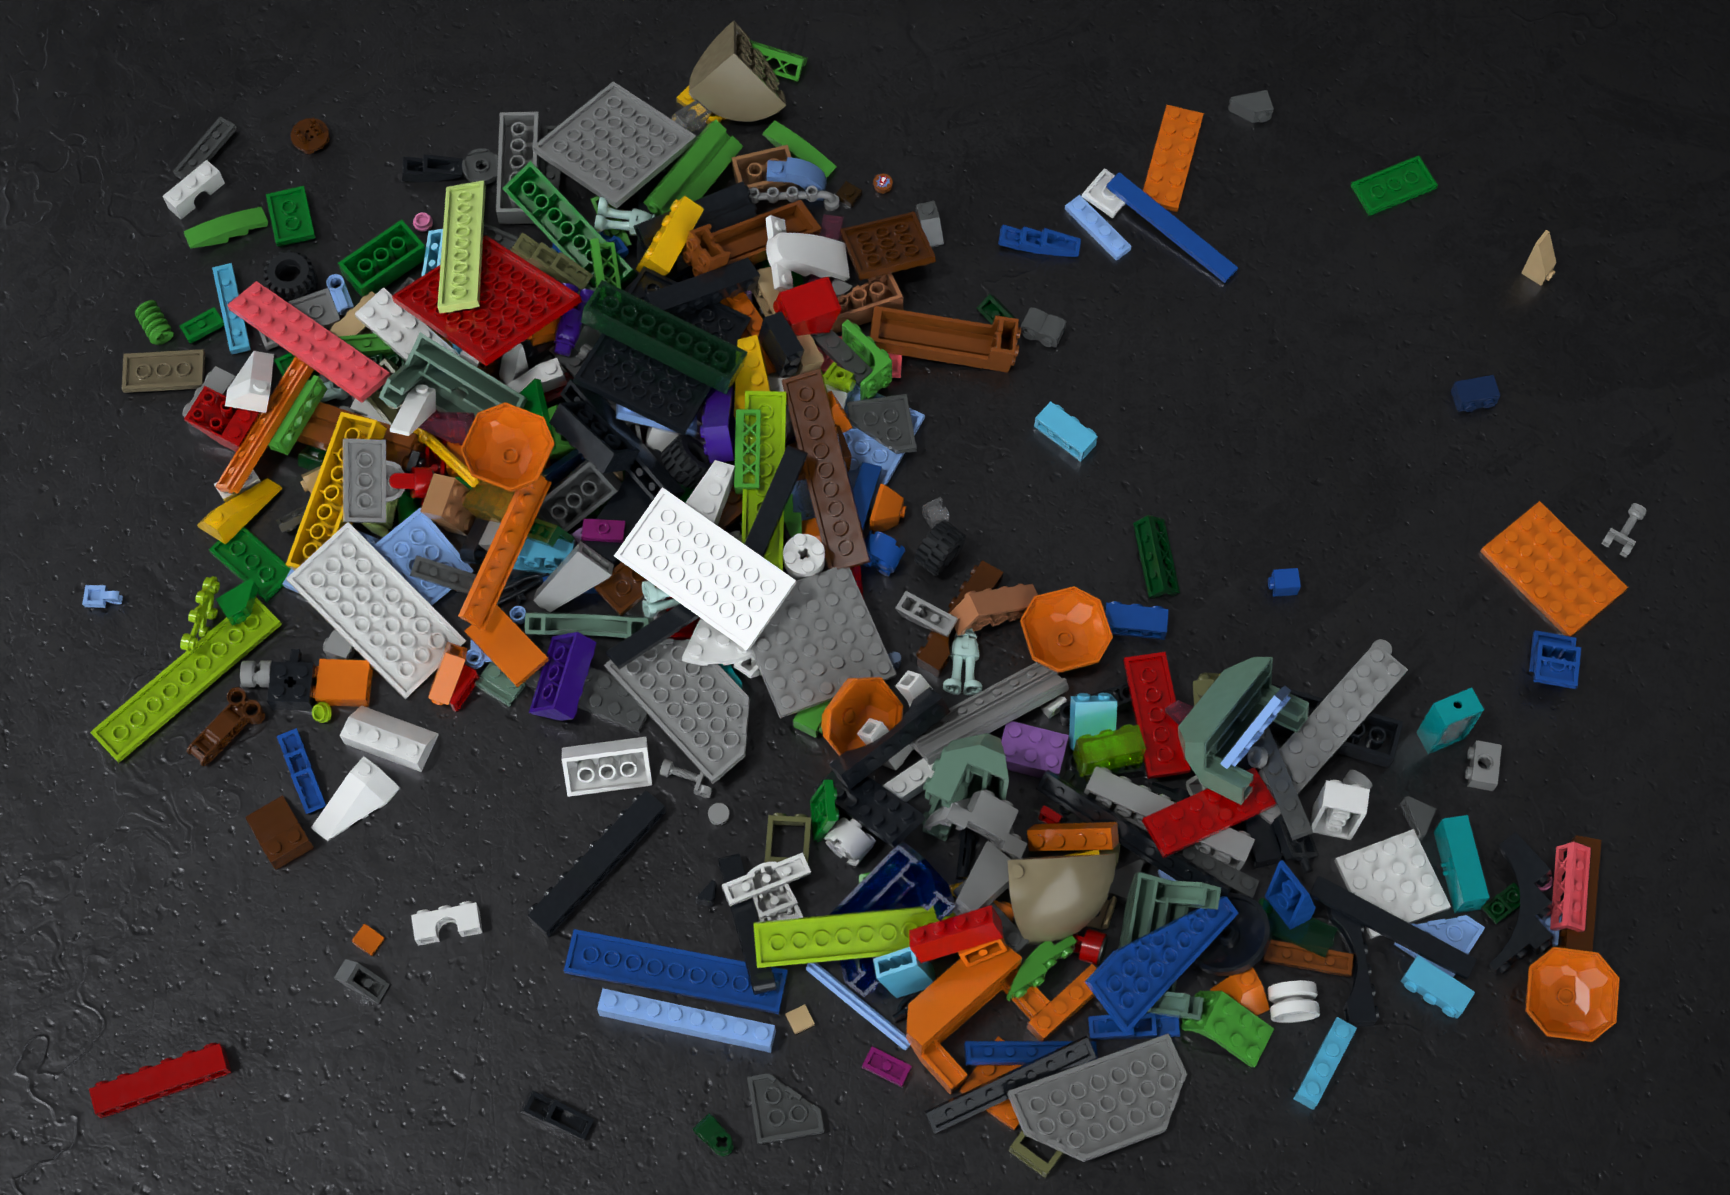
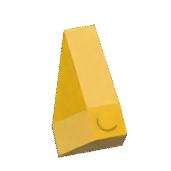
[197,478,282,545]

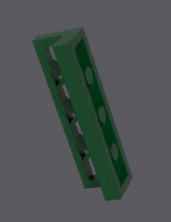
[1133,515,1180,599]
[526,518,574,547]

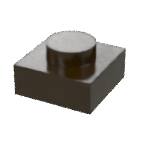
[835,181,862,208]

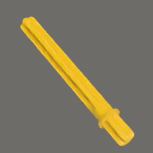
[414,425,480,487]

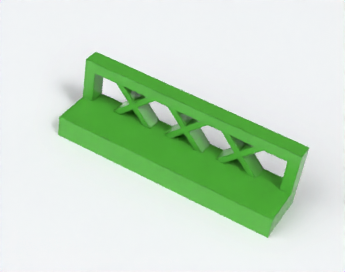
[749,40,808,81]
[590,238,623,321]
[339,333,396,357]
[268,375,327,455]
[734,409,761,494]

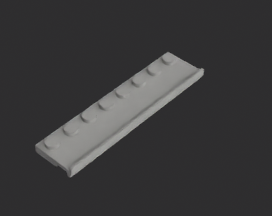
[910,662,1069,765]

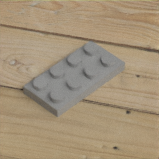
[259,288,340,350]

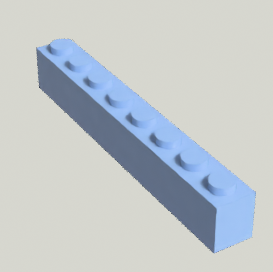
[597,988,776,1053]

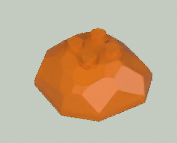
[460,402,555,492]
[1020,586,1113,673]
[821,676,903,756]
[1525,947,1619,1042]

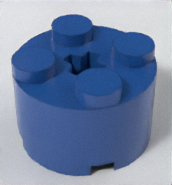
[863,530,905,576]

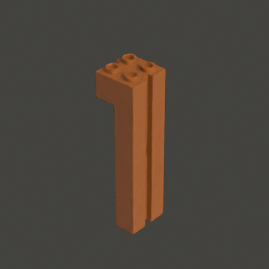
[681,200,822,276]
[869,306,1021,372]
[277,402,426,472]

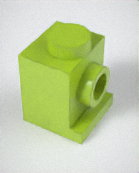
[823,362,856,393]

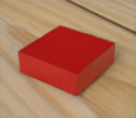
[1038,805,1062,824]

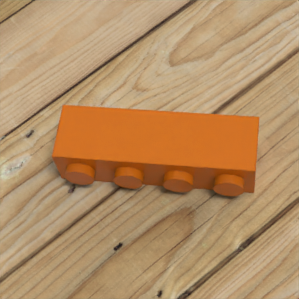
[1027,822,1119,851]
[1027,964,1097,1041]

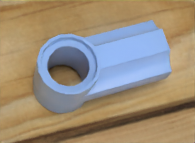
[326,274,354,316]

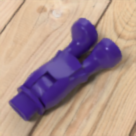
[554,283,598,356]

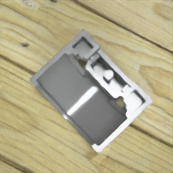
[923,789,1027,860]

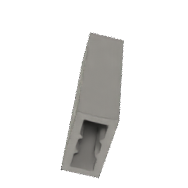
[533,541,614,612]
[952,841,1011,915]

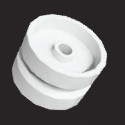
[1267,980,1320,1023]

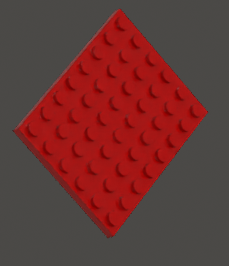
[392,235,582,366]

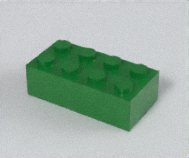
[338,220,426,297]

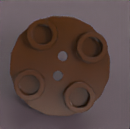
[291,117,330,154]

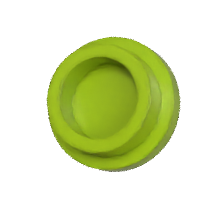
[312,702,332,723]

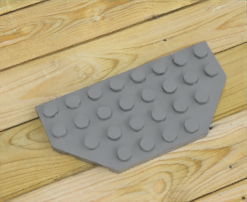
[604,639,750,784]
[1007,1033,1187,1162]

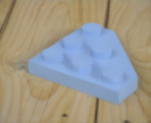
[1394,915,1485,977]

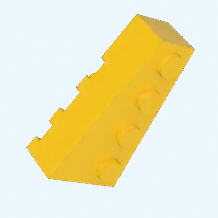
[635,196,704,276]
[734,335,771,420]

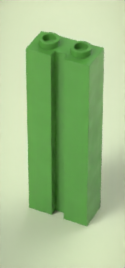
[643,119,743,216]

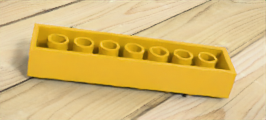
[286,412,387,571]

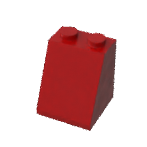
[773,277,841,336]

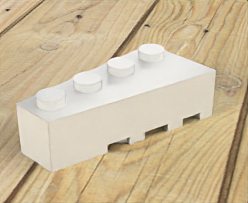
[685,460,735,526]

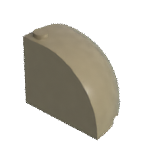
[689,21,786,122]
[1008,854,1116,946]

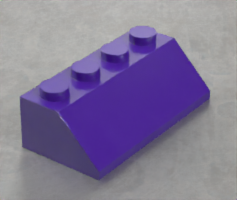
[529,632,597,721]

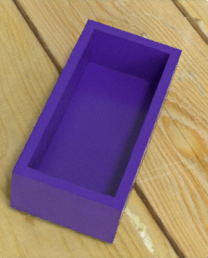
[700,384,736,463]

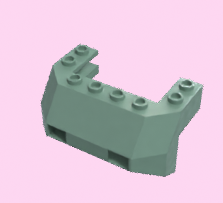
[378,332,528,430]
[1178,657,1309,805]
[921,733,1009,841]
[1119,872,1221,1020]

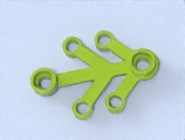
[180,576,220,651]

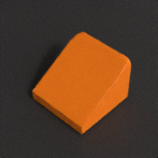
[352,924,385,956]

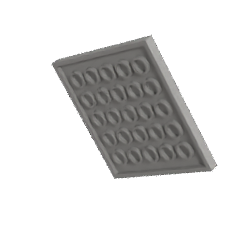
[532,82,697,209]
[750,567,897,718]

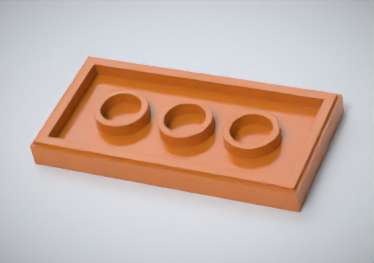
[465,604,549,688]

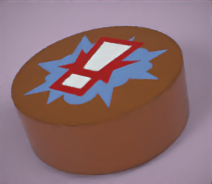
[873,174,893,194]

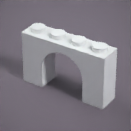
[857,670,932,770]

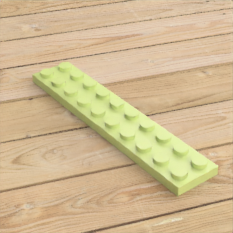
[438,180,486,313]

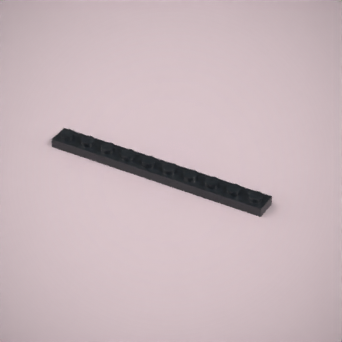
[1036,770,1231,897]

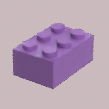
[1001,721,1069,778]

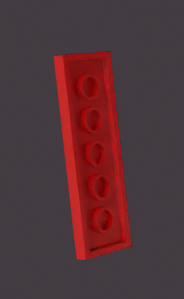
[1123,652,1191,779]
[1142,768,1276,858]

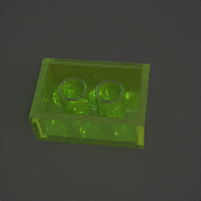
[1073,724,1146,777]

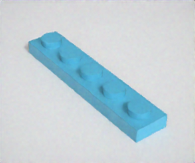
[212,263,251,355]

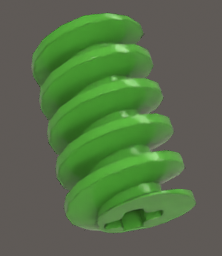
[135,300,174,345]

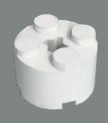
[783,533,825,580]
[824,817,876,866]

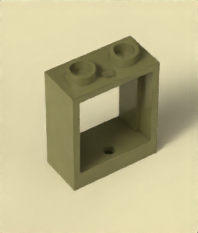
[765,813,812,866]
[1009,1130,1063,1178]

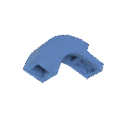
[766,157,827,201]

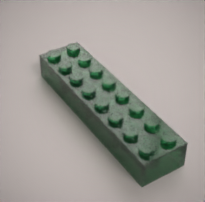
[581,280,748,395]

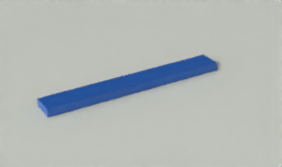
[1106,172,1238,283]

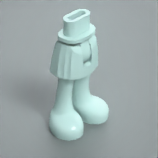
[594,197,655,236]
[642,581,680,618]
[943,628,982,695]

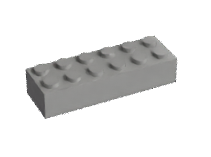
[496,112,541,224]

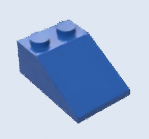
[1265,860,1316,930]

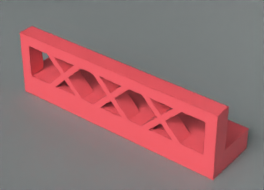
[1550,842,1591,932]

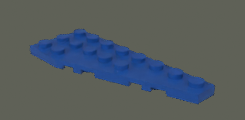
[1085,896,1238,1033]

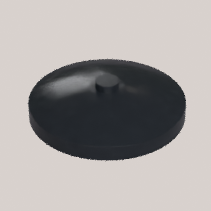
[1194,893,1272,976]

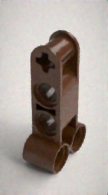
[187,687,265,766]

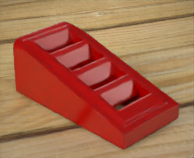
[450,664,479,712]

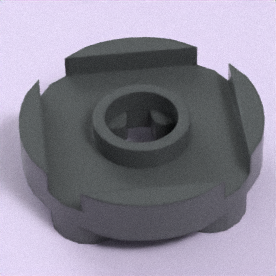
[462,148,498,185]

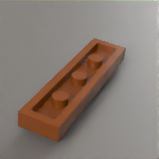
[1263,940,1354,977]

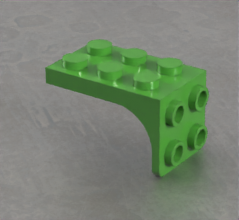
[842,319,892,400]
[1181,991,1274,1067]

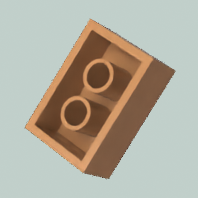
[731,145,798,193]
[420,473,481,536]

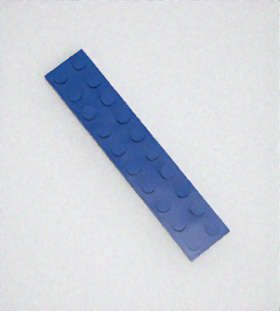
[564,929,788,1014]

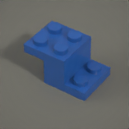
[1529,630,1581,689]

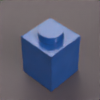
[1268,568,1301,597]

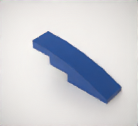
[998,225,1081,257]
[853,462,882,530]
[276,728,326,814]
[1088,1013,1181,1040]

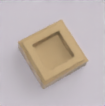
[785,1004,815,1035]

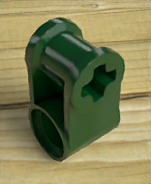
[692,1113,734,1157]

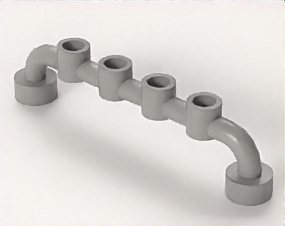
[748,186,839,211]

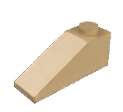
[1522,230,1556,286]

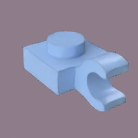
[82,585,123,608]

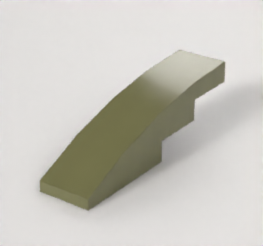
[511,232,593,291]

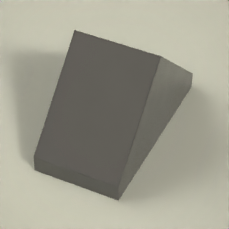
[1400,796,1436,841]

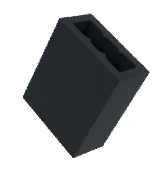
[758,312,804,377]

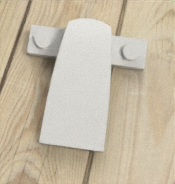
[765,215,850,292]
[722,852,811,922]

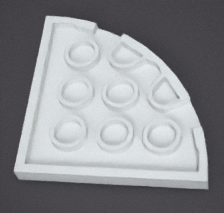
[682,617,753,666]

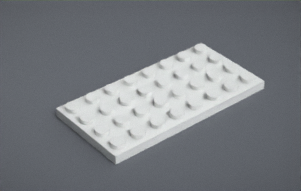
[614,487,797,651]
[286,522,466,699]

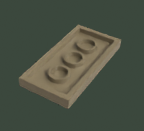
[122,349,205,393]

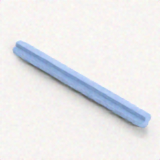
[806,962,910,1050]

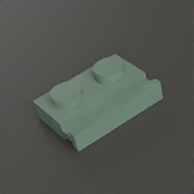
[475,662,526,707]

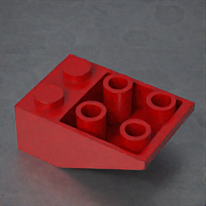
[184,386,259,452]

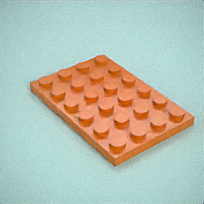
[1480,501,1628,637]

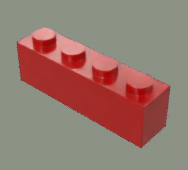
[909,905,1003,963]

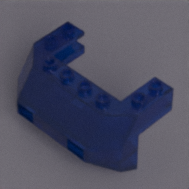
[829,842,956,997]

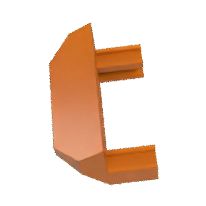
[906,945,1050,1095]

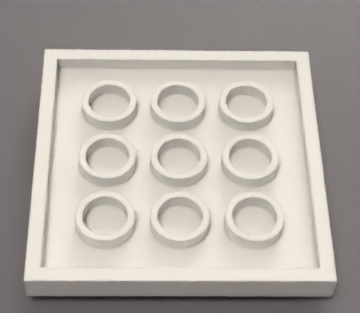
[1334,829,1451,939]

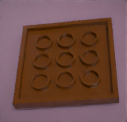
[840,212,936,280]

